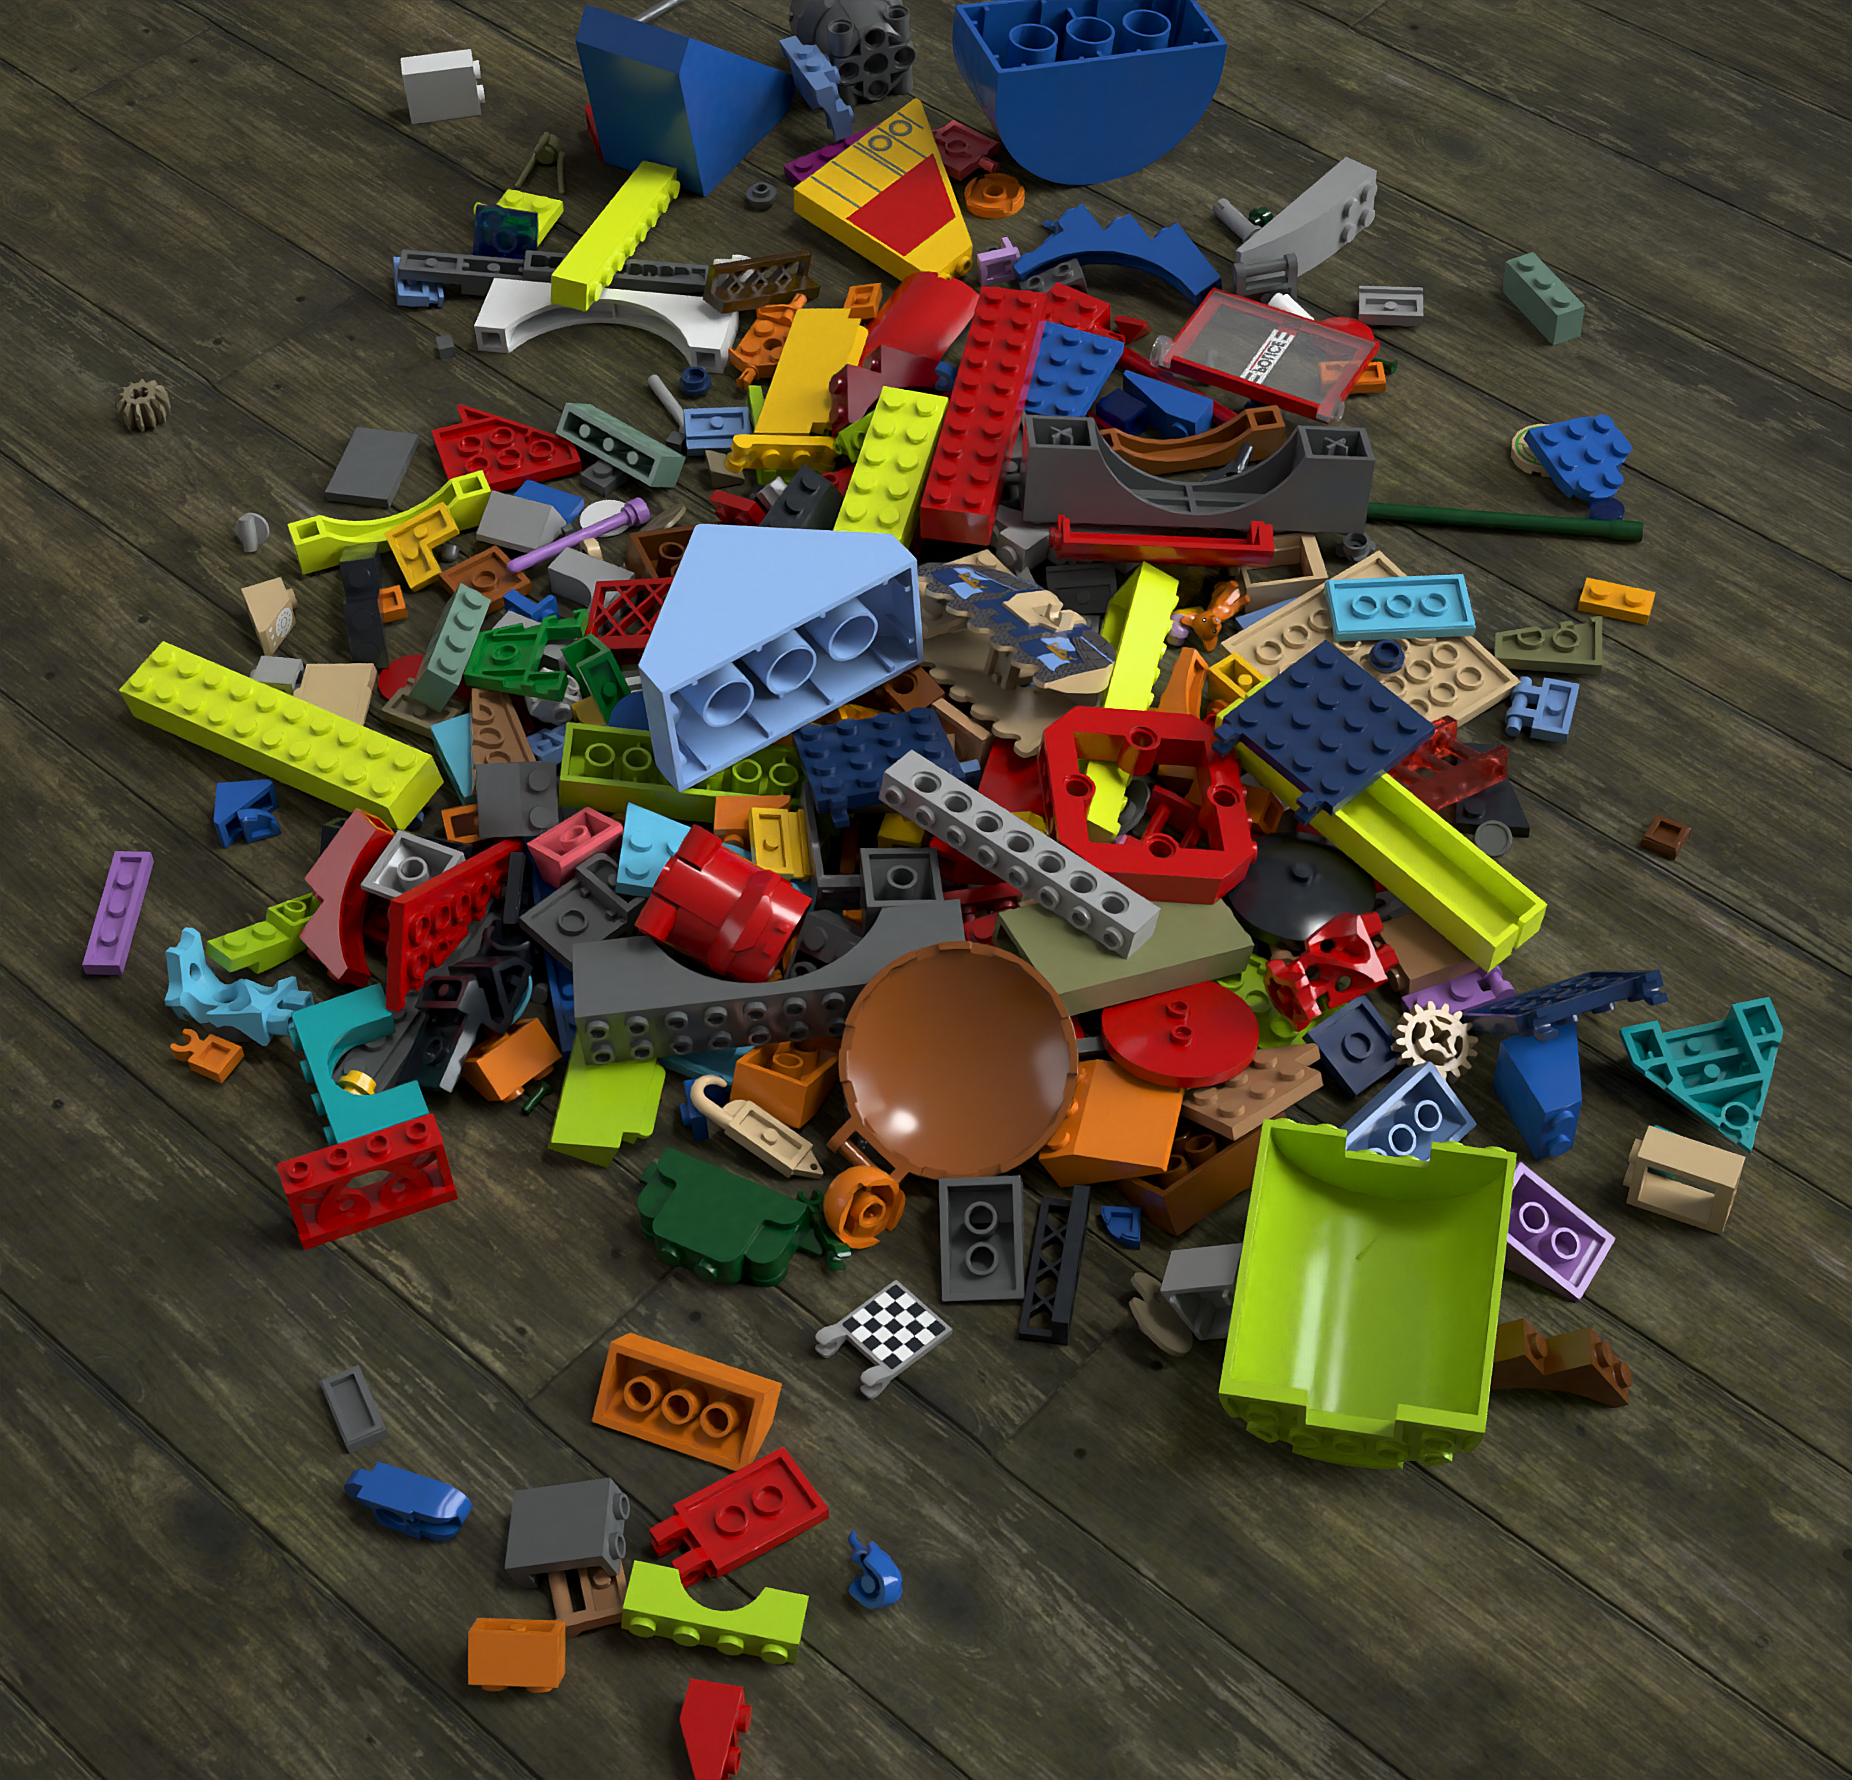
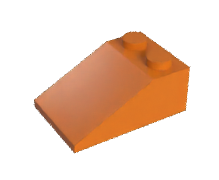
[729,1037,842,1129]

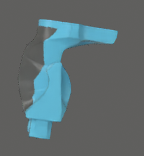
[165,927,314,1046]

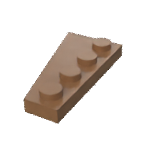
[469,688,536,795]

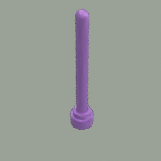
[506,497,650,574]

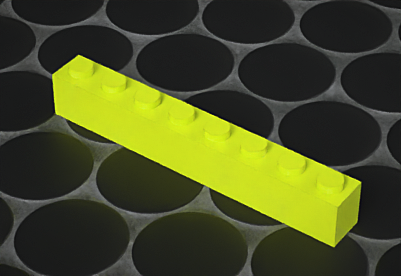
[551,160,680,312]

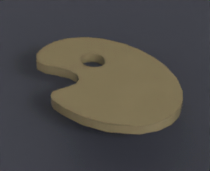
[639,503,687,532]
[1129,1272,1193,1357]

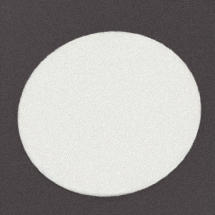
[580,500,630,537]

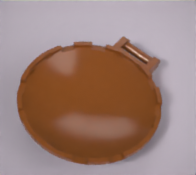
[826,941,1079,1186]

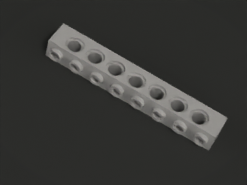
[879,750,1161,959]

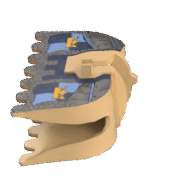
[917,564,1116,758]

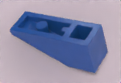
[1123,370,1213,439]

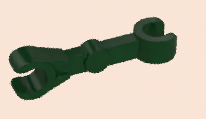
[796,1189,851,1271]

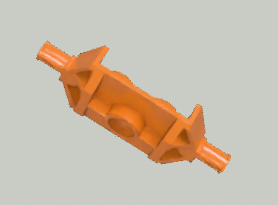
[728,293,807,390]

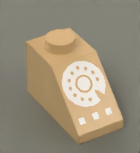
[241,577,298,656]

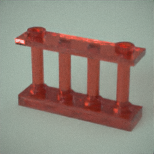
[1387,715,1508,812]

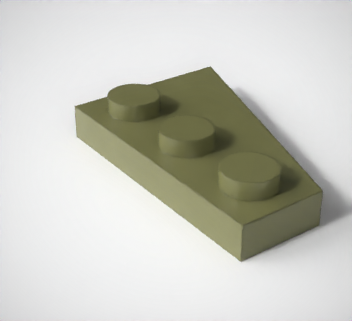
[1494,616,1602,675]

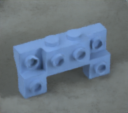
[779,36,855,140]

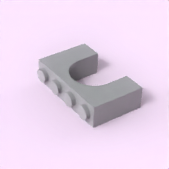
[493,547,639,676]

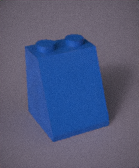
[1493,1022,1582,1160]

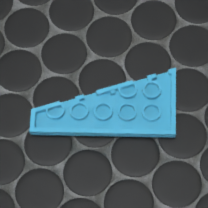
[615,802,842,922]

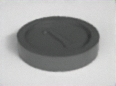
[1474,820,1512,858]

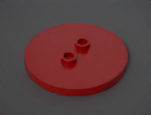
[1100,980,1259,1088]

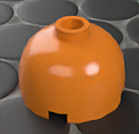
[823,1165,906,1249]

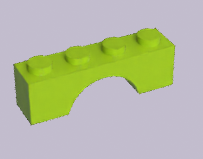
[621,1560,809,1664]

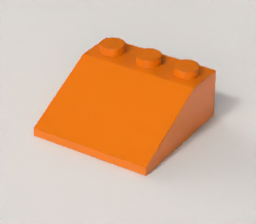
[1038,1059,1185,1188]

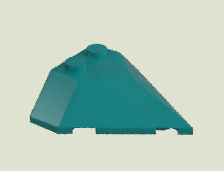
[1619,997,1784,1154]

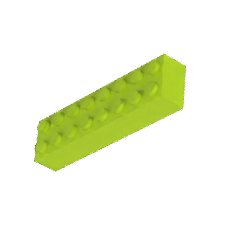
[558,722,855,836]

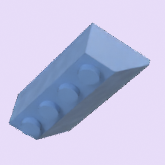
[1339,1061,1477,1161]

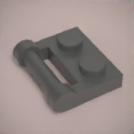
[1231,253,1298,318]

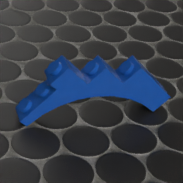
[1013,204,1222,308]

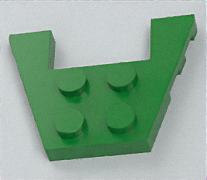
[463,609,589,702]

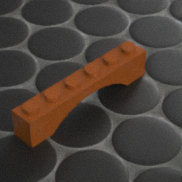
[1099,405,1285,475]

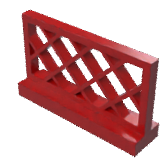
[577,577,674,665]

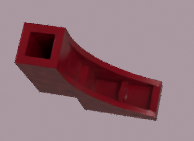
[829,345,945,438]

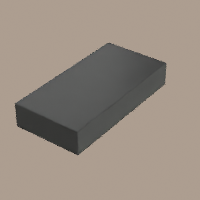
[319,1365,389,1453]

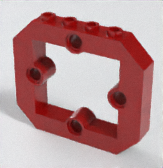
[1037,706,1257,905]

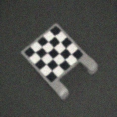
[815,1280,952,1399]

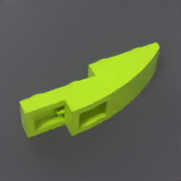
[205,892,322,974]

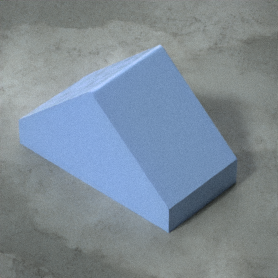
[638,524,924,793]

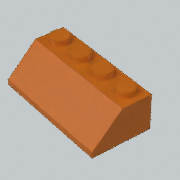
[592,1333,782,1471]

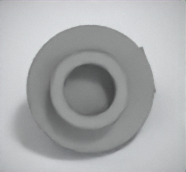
[235,513,269,552]

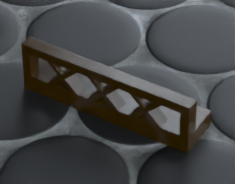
[703,250,821,314]

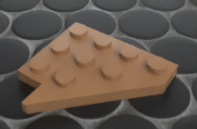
[1179,1043,1323,1141]

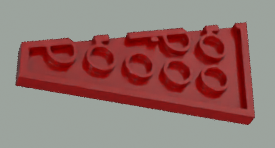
[386,837,523,1012]

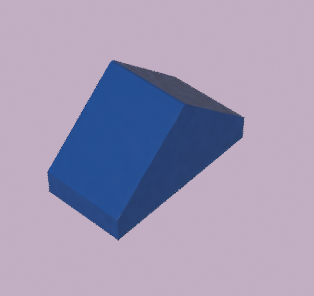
[575,4,796,197]

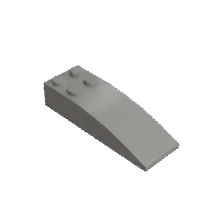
[1235,157,1377,282]

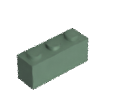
[1502,252,1585,346]

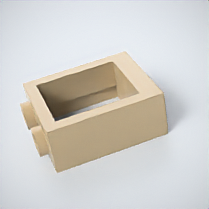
[1227,532,1328,613]
[1623,1125,1746,1235]

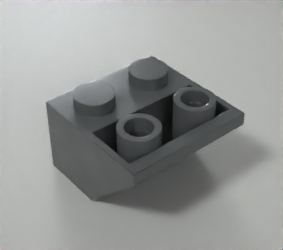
[783,909,864,980]

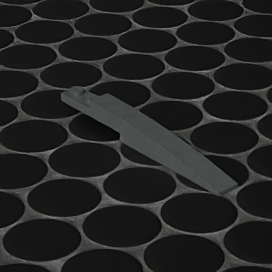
[398,249,709,296]

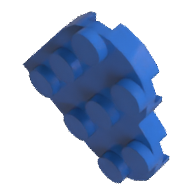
[1523,414,1632,507]

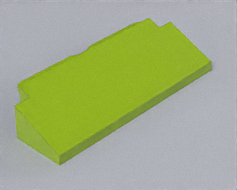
[548,1029,667,1168]

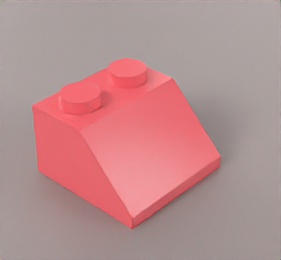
[527,806,623,889]

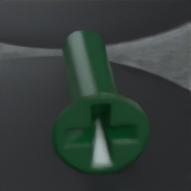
[1371,357,1398,374]
[521,1080,553,1114]

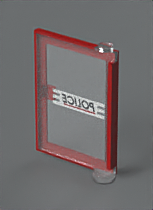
[1150,287,1380,425]

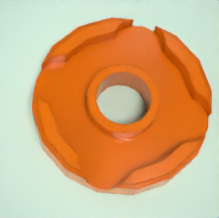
[964,173,1025,219]

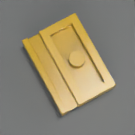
[748,807,811,882]

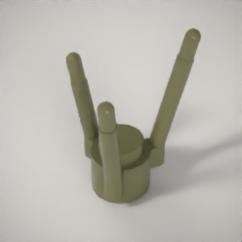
[515,132,566,195]

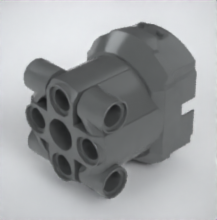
[788,0,916,108]

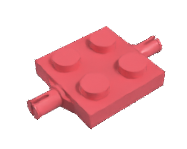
[931,120,1000,181]

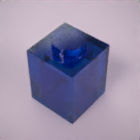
[1096,388,1147,437]

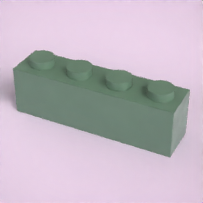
[556,403,686,487]
[409,583,491,712]

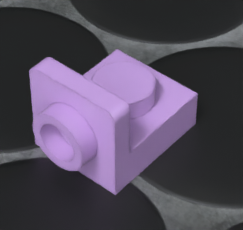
[977,237,1020,286]

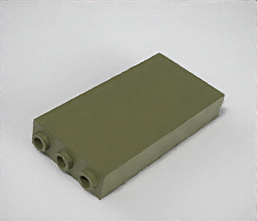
[991,899,1254,1016]

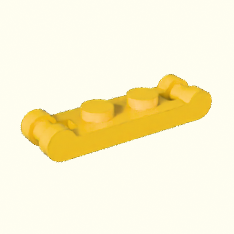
[724,434,840,474]

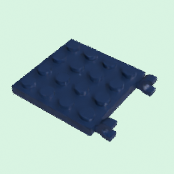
[1211,640,1436,826]
[792,707,966,828]
[1459,970,1669,1042]

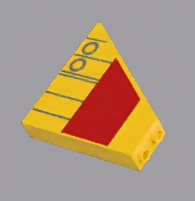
[793,98,973,282]

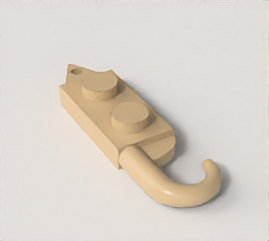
[690,1075,823,1179]

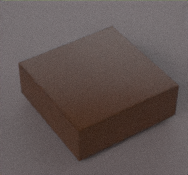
[1640,814,1691,860]

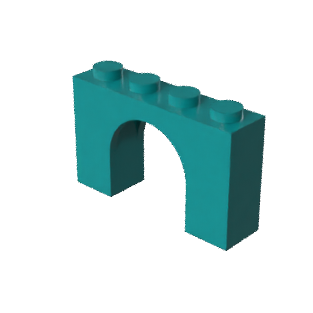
[288,983,429,1147]

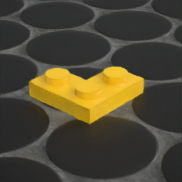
[384,502,460,593]

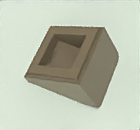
[705,450,745,489]

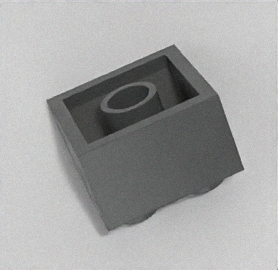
[475,761,559,838]
[860,847,944,937]

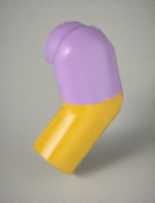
[1166,606,1204,646]

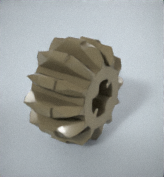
[114,379,171,432]

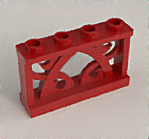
[277,1114,458,1250]

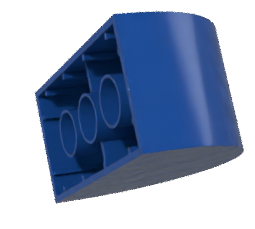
[952,0,1227,185]

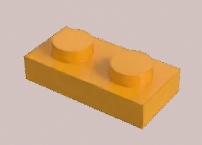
[1578,578,1655,625]

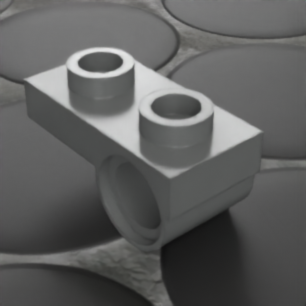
[1019,258,1087,294]

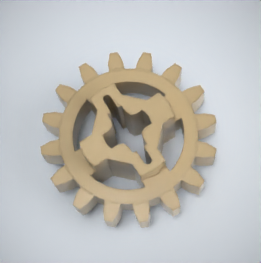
[1391,1001,1478,1084]

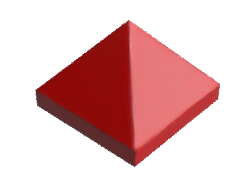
[1114,315,1151,345]

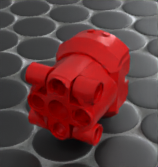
[634,824,812,983]

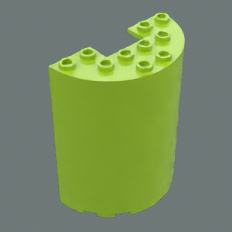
[1219,1118,1517,1470]

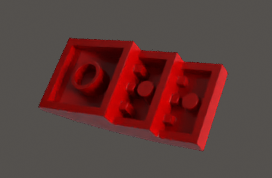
[977,736,1046,824]

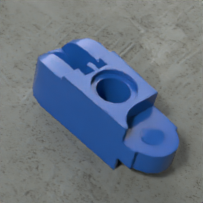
[344,1462,472,1542]

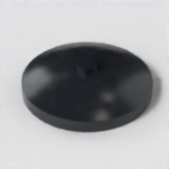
[1223,831,1376,951]

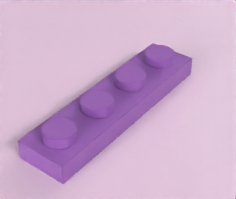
[82,851,154,975]

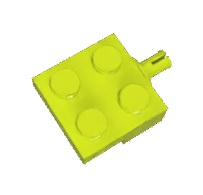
[474,189,564,251]

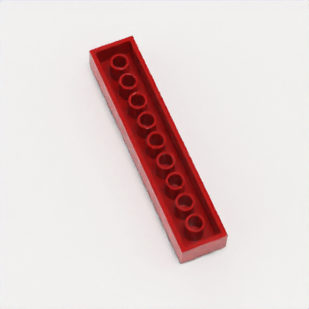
[920,286,1046,546]

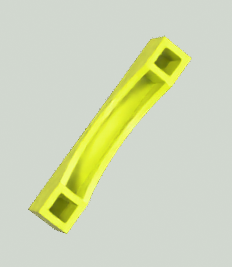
[288,470,491,575]

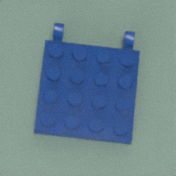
[935,308,1124,417]

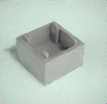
[1160,1243,1243,1340]

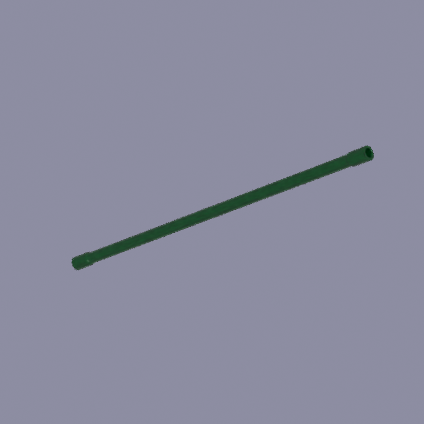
[1366,502,1644,542]

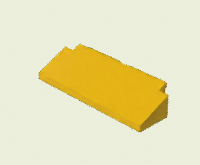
[753,309,868,436]

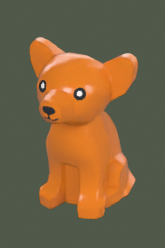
[1180,580,1250,652]

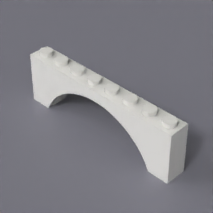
[474,278,740,374]

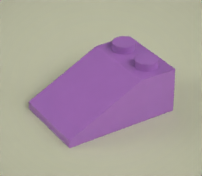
[1504,1162,1616,1302]

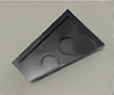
[1454,742,1530,838]

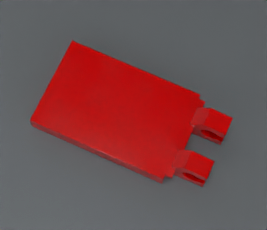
[649,1447,829,1589]

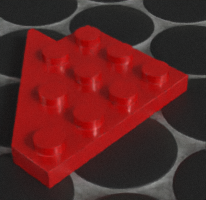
[431,404,583,492]

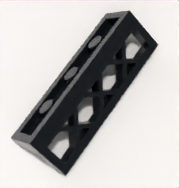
[1018,1184,1090,1346]

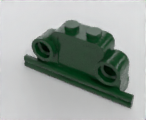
[637,1147,826,1287]

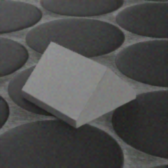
[476,490,566,553]

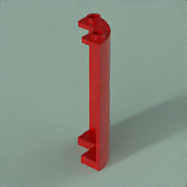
[857,271,979,416]
[1049,515,1275,568]

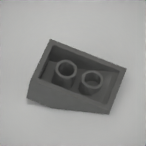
[939,1175,1025,1302]

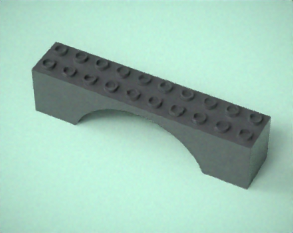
[1018,415,1376,536]
[572,899,965,1065]

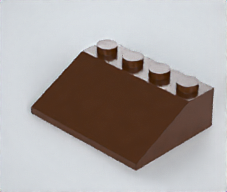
[1108,1111,1287,1236]

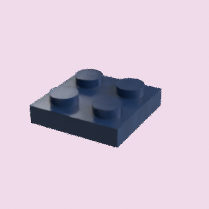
[1302,994,1402,1100]

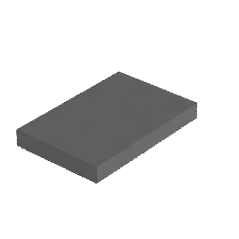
[325,427,420,508]

